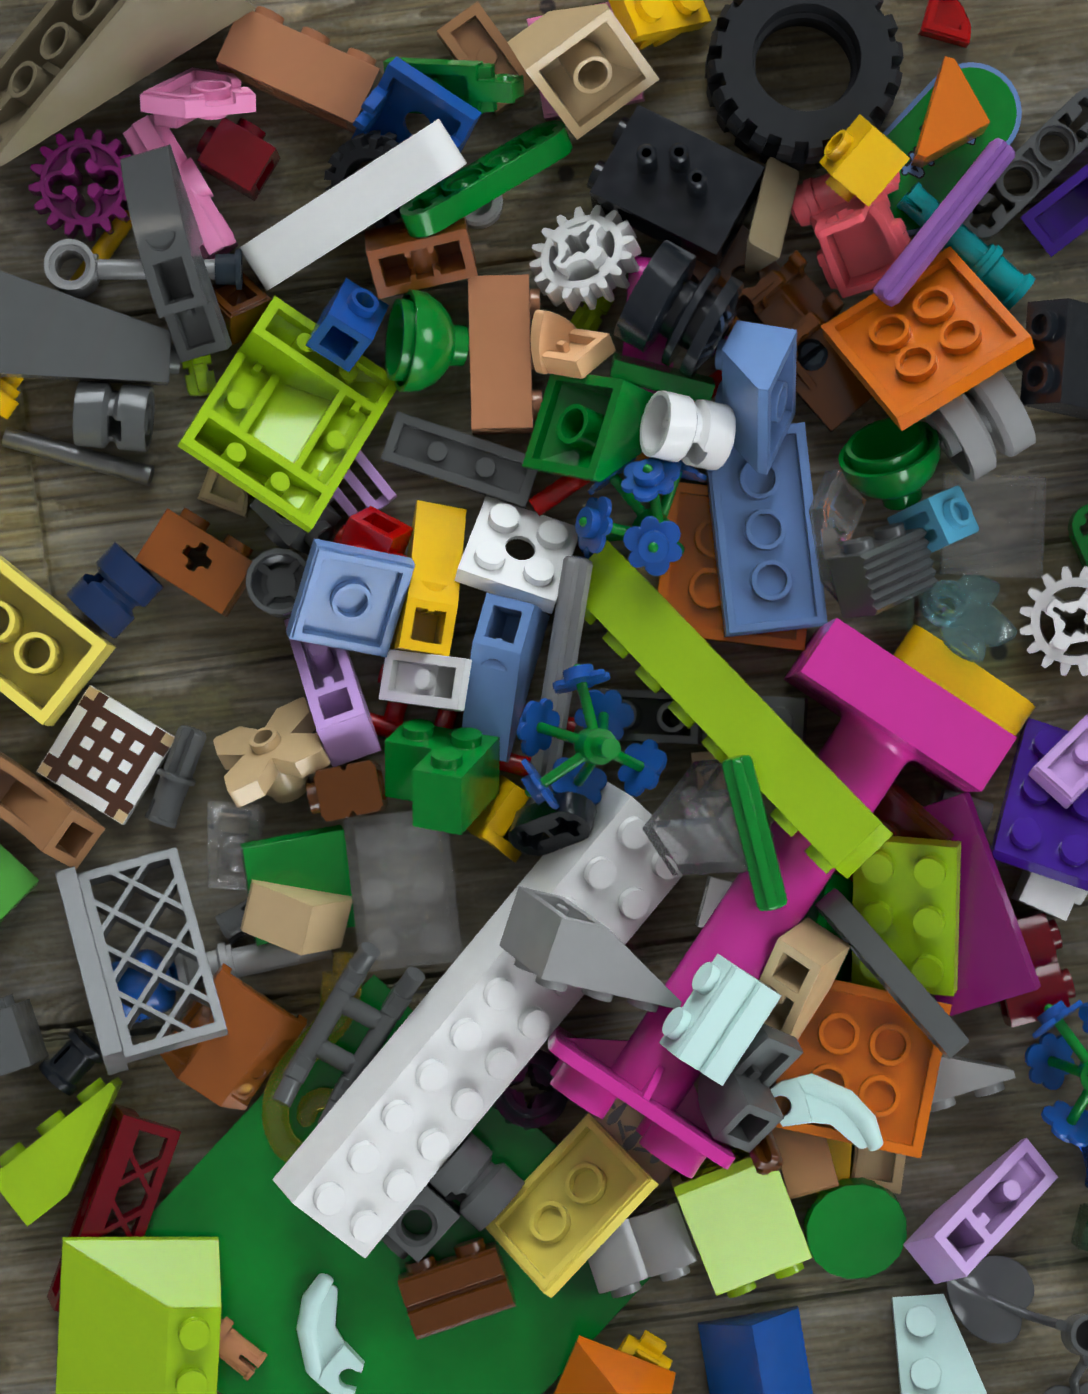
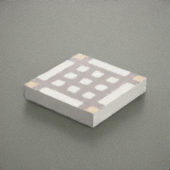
[36,685,175,825]

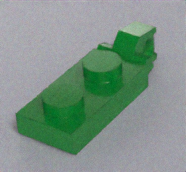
[383,57,525,115]

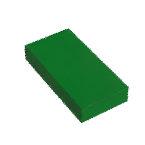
[610,353,715,401]

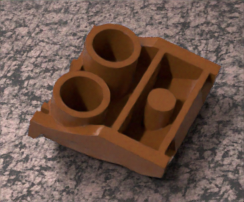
[160,963,308,1110]

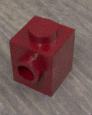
[197,118,281,201]

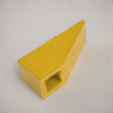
[391,500,467,656]

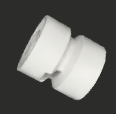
[640,390,736,470]

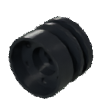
[614,240,744,378]

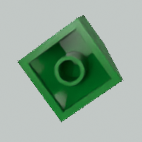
[522,374,654,482]

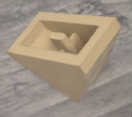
[240,879,353,956]

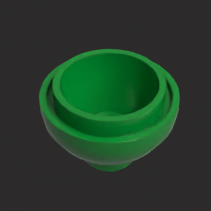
[385,289,469,392]
[838,418,941,510]

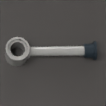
[44,239,243,299]

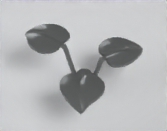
[946,1255,1088,1394]

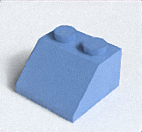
[715,320,797,474]

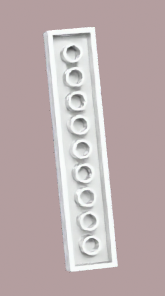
[272,782,698,1258]

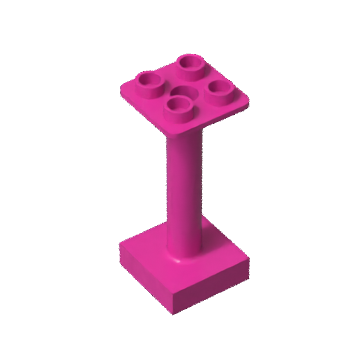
[548,618,1017,1179]

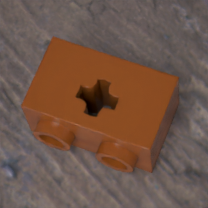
[365,217,478,299]
[135,507,253,617]

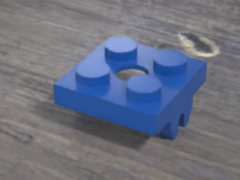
[351,56,482,183]

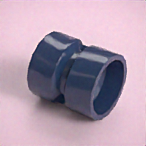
[66,542,164,639]

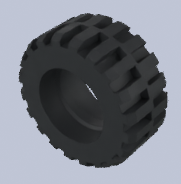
[705,0,904,171]

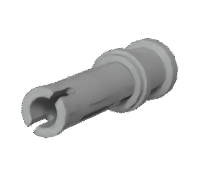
[175,942,333,989]

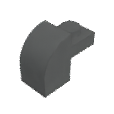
[698,1024,804,1152]

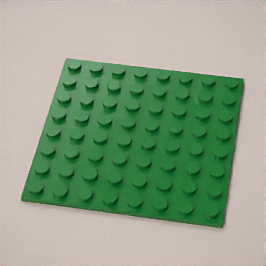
[144,974,651,1394]

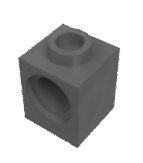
[382,1183,460,1262]

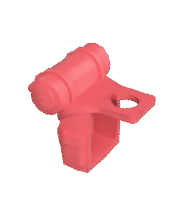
[791,172,911,298]

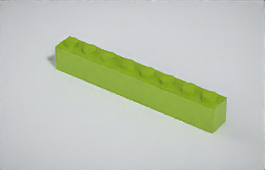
[584,540,893,879]

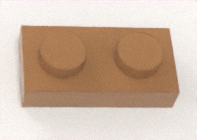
[437,1,537,117]

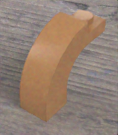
[0,752,106,870]

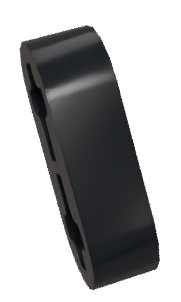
[508,792,597,856]

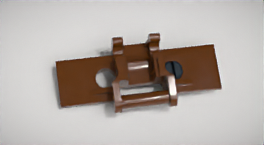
[692,224,873,432]

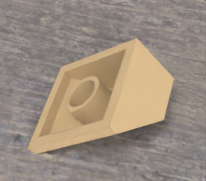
[507,3,660,140]

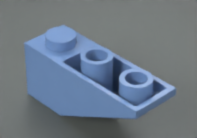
[462,593,550,763]

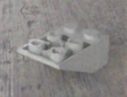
[499,886,682,1012]

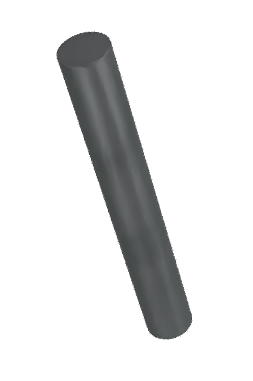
[2,427,154,486]

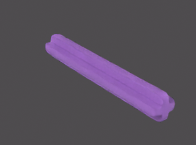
[873,138,1015,307]

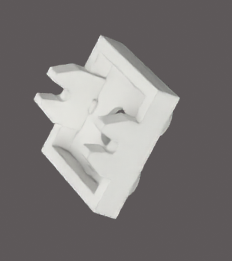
[454,496,578,614]

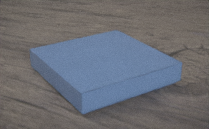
[286,538,415,657]

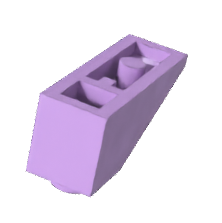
[284,618,381,767]
[903,1138,1058,1284]

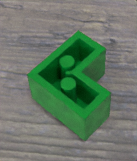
[385,719,500,835]

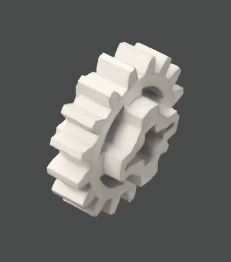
[529,205,642,311]
[1019,566,1088,676]

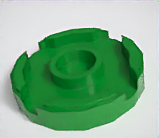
[804,1177,907,1279]

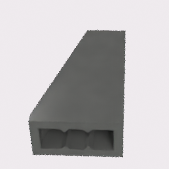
[0,271,180,385]

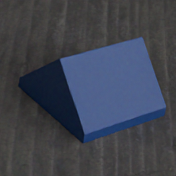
[698,1306,813,1394]

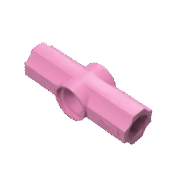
[123,114,238,259]

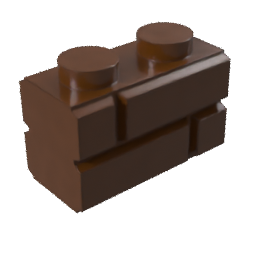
[306,760,389,822]
[397,1237,516,1340]

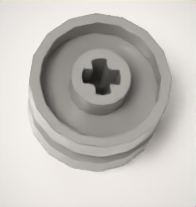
[924,370,1036,481]

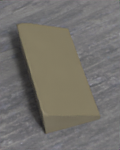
[745,157,799,275]

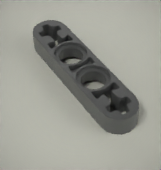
[963,88,1088,242]
[815,888,969,1059]

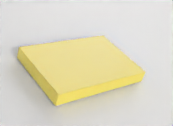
[485,1113,659,1298]

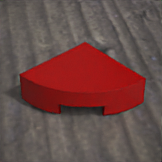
[918,0,971,48]

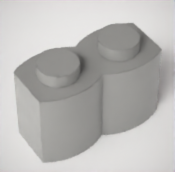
[588,1197,697,1298]

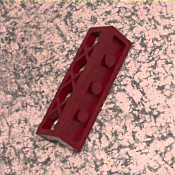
[47,1104,181,1312]

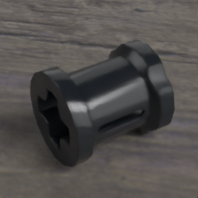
[38,1027,104,1096]

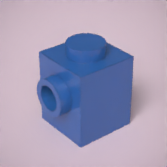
[306,278,389,372]

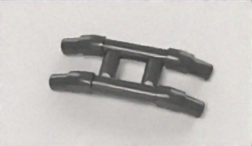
[272,942,425,1124]

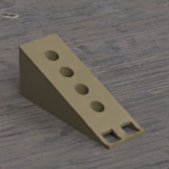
[0,0,256,167]

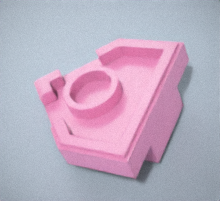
[140,68,256,129]

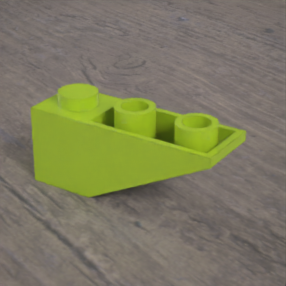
[0,1077,123,1227]

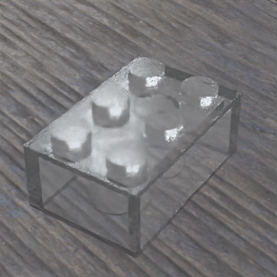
[343,811,464,972]

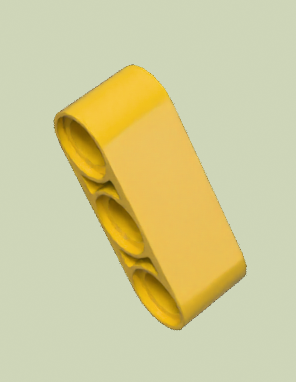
[893,624,1035,736]

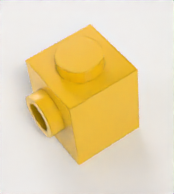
[819,114,910,207]

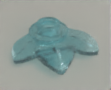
[920,575,1018,662]

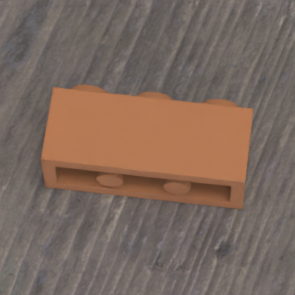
[215,6,382,133]
[468,274,542,435]

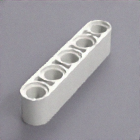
[239,119,467,291]

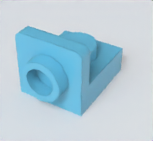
[887,485,979,553]

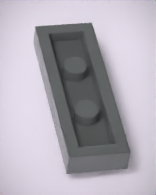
[381,411,538,509]

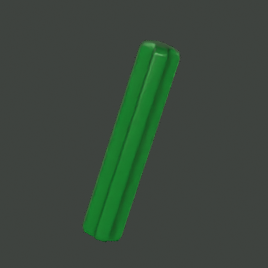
[721,755,788,911]

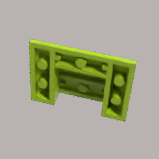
[177,296,397,533]
[55,1237,222,1394]

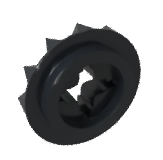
[492,1049,568,1130]

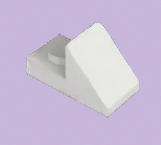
[379,649,472,712]

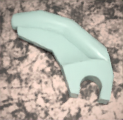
[770,1073,884,1151]
[296,1273,365,1394]

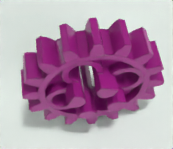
[28,128,132,241]

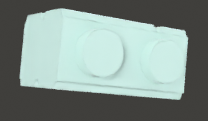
[659,954,781,1086]

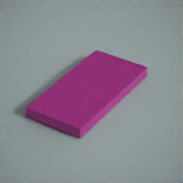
[923,792,1041,1016]

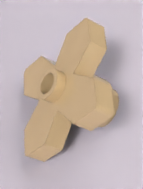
[213,697,330,807]

